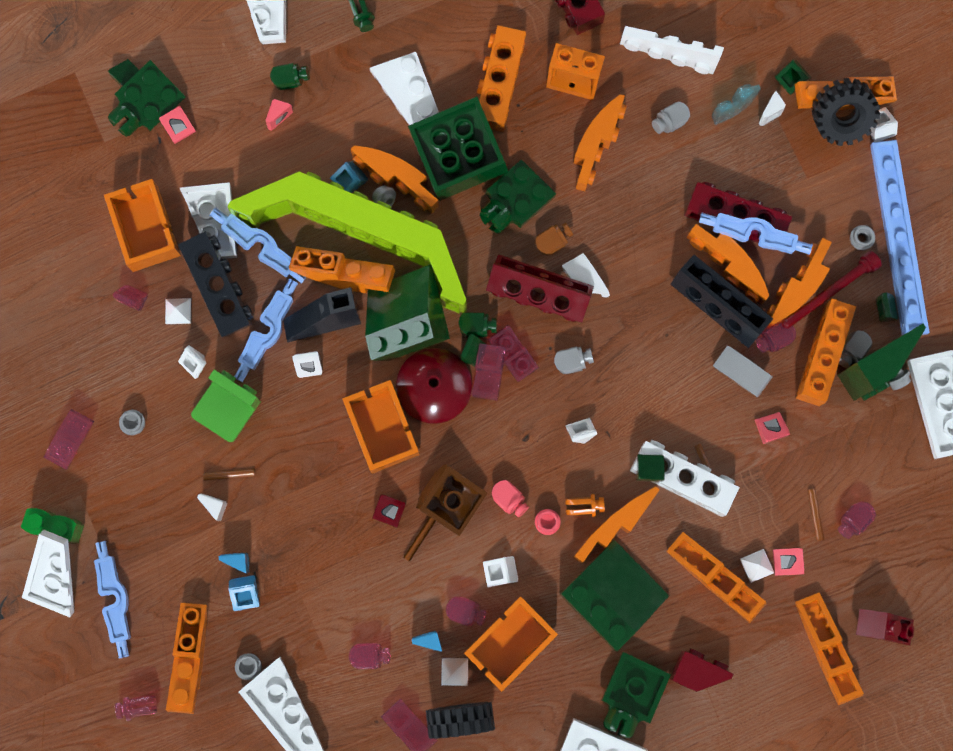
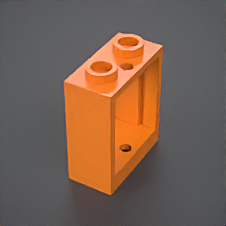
[546,43,605,100]

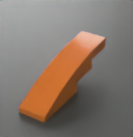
[573,486,660,563]
[666,532,766,623]
[795,592,864,705]

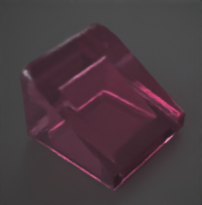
[113,285,148,311]

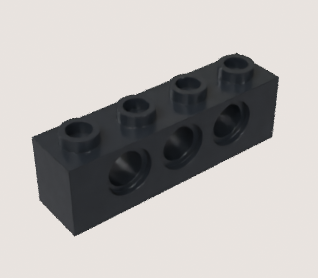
[178,231,254,337]
[670,255,773,348]

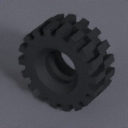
[812,78,880,146]
[426,702,495,739]

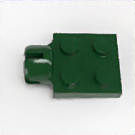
[108,60,186,137]
[479,159,556,233]
[601,652,671,738]

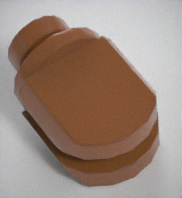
[536,222,573,256]

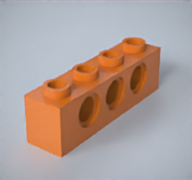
[477,25,526,132]
[796,299,856,407]

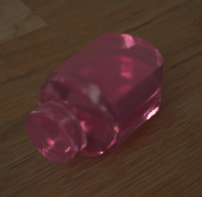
[756,322,796,353]
[838,502,876,539]
[446,597,487,627]
[349,643,391,669]
[115,695,157,721]

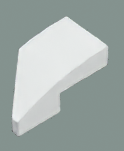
[562,253,610,298]

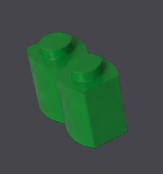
[21,508,84,544]

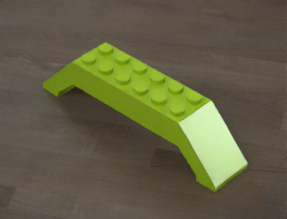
[227,172,467,315]

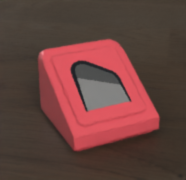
[265,99,293,131]
[159,106,196,144]
[755,412,790,444]
[773,548,804,576]

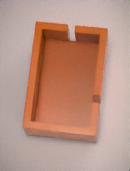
[104,179,181,272]
[342,380,420,474]
[464,596,558,692]

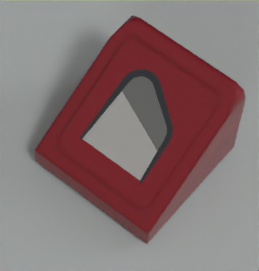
[372,494,406,528]

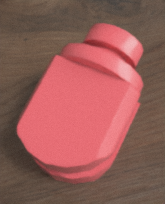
[492,480,529,518]

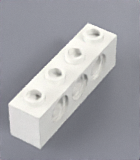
[630,440,740,517]

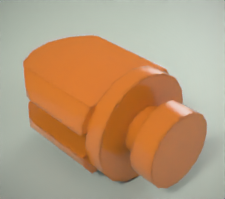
[565,494,605,517]

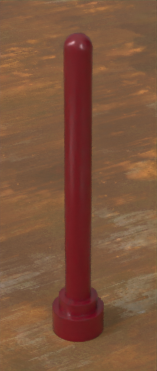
[782,251,882,329]

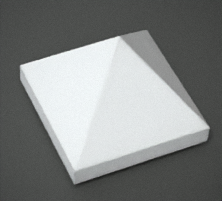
[165,298,192,324]
[178,345,206,379]
[566,418,597,444]
[740,549,774,583]

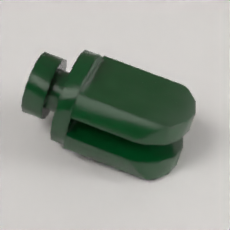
[349,0,375,32]
[270,63,310,90]
[458,312,498,338]

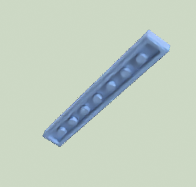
[870,140,930,335]

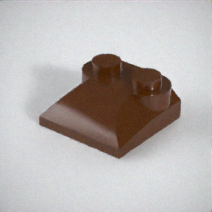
[416,464,487,536]

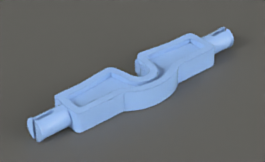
[209,207,307,284]
[699,212,813,255]
[234,279,298,383]
[94,541,131,658]

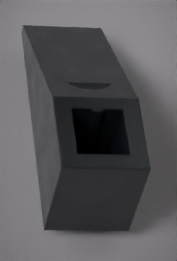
[283,287,361,343]

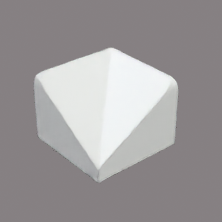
[441,658,468,686]

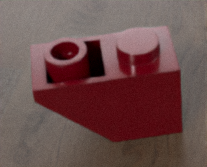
[856,609,914,646]
[669,648,734,692]

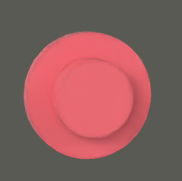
[535,509,561,535]

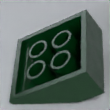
[408,97,508,201]
[365,265,450,361]
[837,323,926,401]
[559,540,669,651]

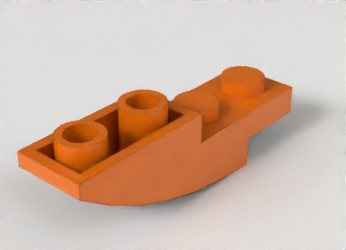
[795,76,897,110]
[573,94,627,192]
[351,146,439,213]
[687,224,769,305]
[767,238,832,328]
[289,246,395,294]
[166,603,208,714]

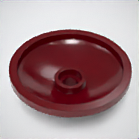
[396,348,472,424]

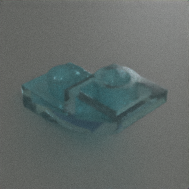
[712,84,761,125]

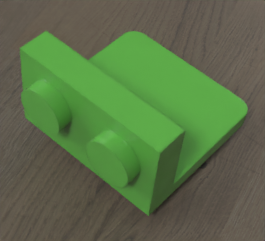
[191,370,261,442]

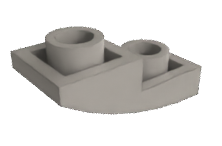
[713,345,772,398]

